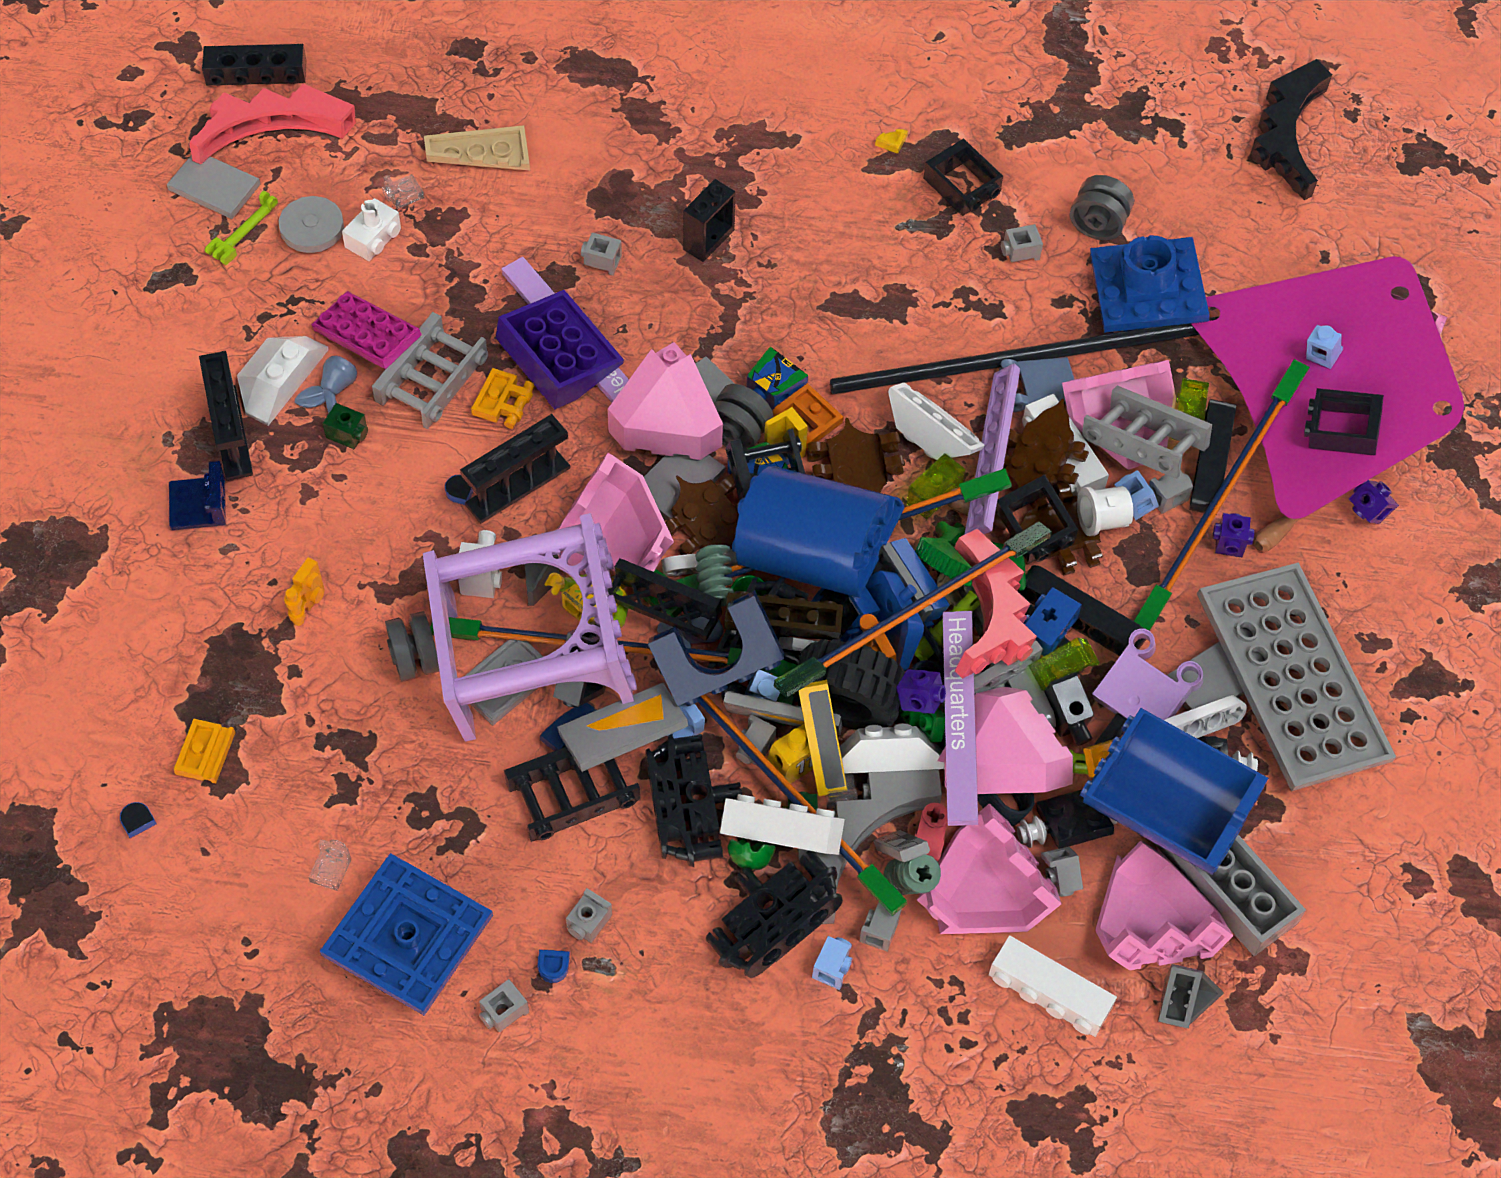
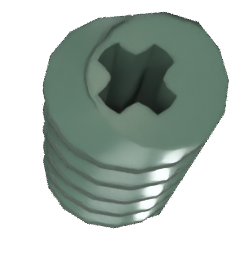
[695,545,734,607]
[883,854,941,895]

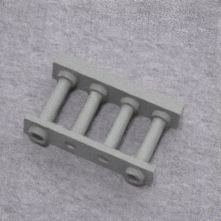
[372,312,488,429]
[1082,385,1212,479]

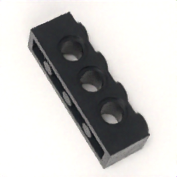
[202,44,307,86]

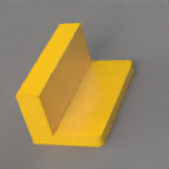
[764,407,808,458]

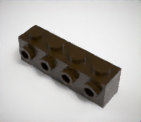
[724,591,843,640]

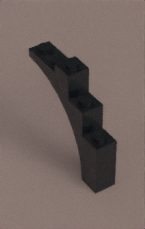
[1250,59,1332,200]

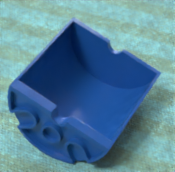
[732,466,905,598]
[1080,708,1269,876]

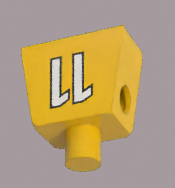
[767,724,813,784]

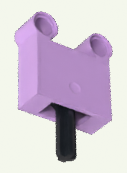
[1092,629,1203,745]

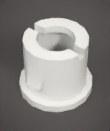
[1077,486,1133,536]

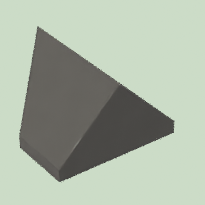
[525,555,560,606]
[1158,964,1224,1029]

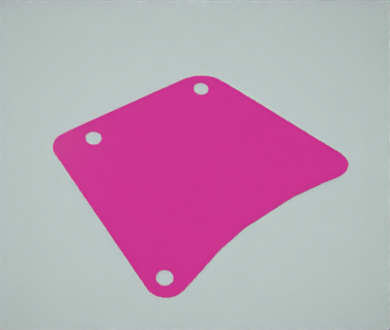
[1191,256,1464,519]

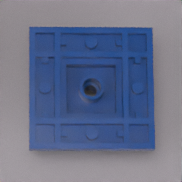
[1090,235,1210,333]
[320,853,493,1016]

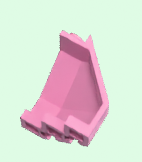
[608,342,723,460]
[1062,360,1176,470]
[556,453,674,575]
[937,686,1073,794]
[917,804,1061,934]
[1095,840,1233,970]

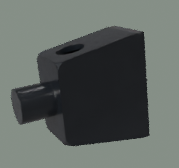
[1044,672,1094,746]

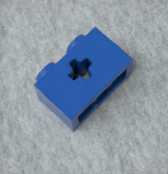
[1023,587,1082,659]

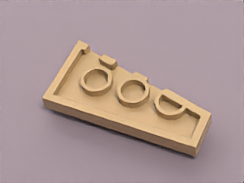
[424,125,530,171]

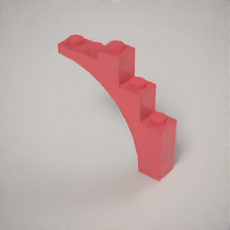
[189,84,356,164]
[954,529,1037,679]

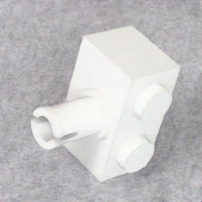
[342,198,401,261]
[458,530,502,598]

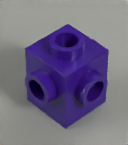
[1349,480,1399,524]
[1212,513,1254,558]
[897,669,946,714]

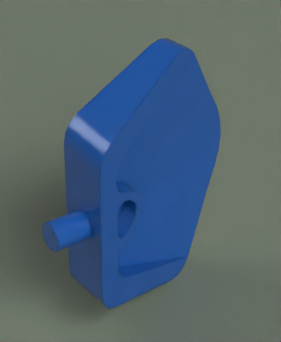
[866,571,924,672]

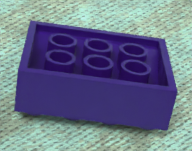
[496,290,624,410]

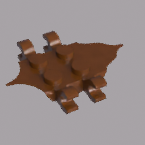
[1003,399,1089,488]
[807,418,905,493]
[665,473,739,555]
[1005,482,1103,575]

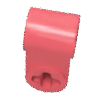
[915,803,948,862]

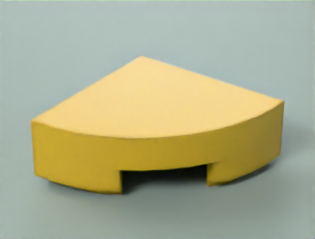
[875,129,908,154]

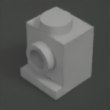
[1001,224,1043,262]
[581,232,622,276]
[1149,470,1193,514]
[736,715,776,766]
[1041,847,1083,897]
[566,888,612,943]
[859,902,902,952]
[479,979,529,1032]

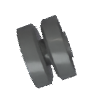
[1069,175,1135,240]
[714,384,773,449]
[385,611,440,682]

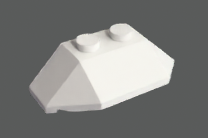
[237,336,329,426]
[888,383,985,460]
[840,724,945,773]

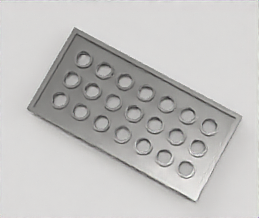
[1197,562,1396,791]

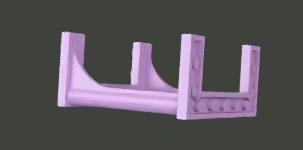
[423,513,637,742]

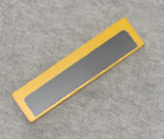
[798,680,847,796]

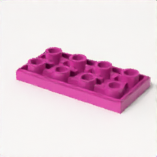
[311,291,422,370]

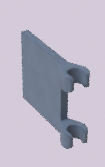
[999,357,1074,412]

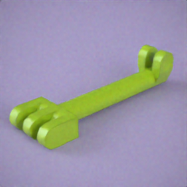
[205,191,278,265]

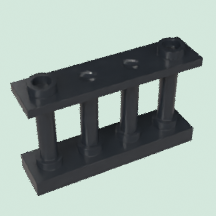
[199,351,253,481]
[460,414,570,524]
[725,428,805,502]
[504,747,640,842]

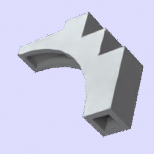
[798,769,942,924]

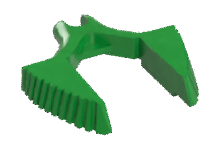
[915,521,1026,590]

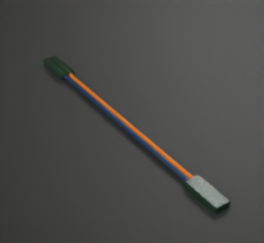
[774,522,1052,698]

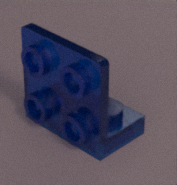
[169,461,226,530]

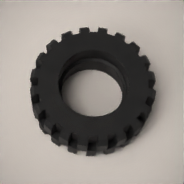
[791,639,905,730]

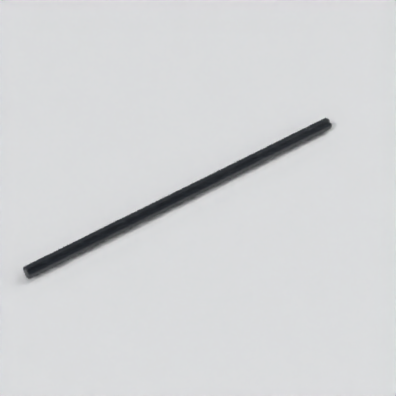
[829,316,1219,394]

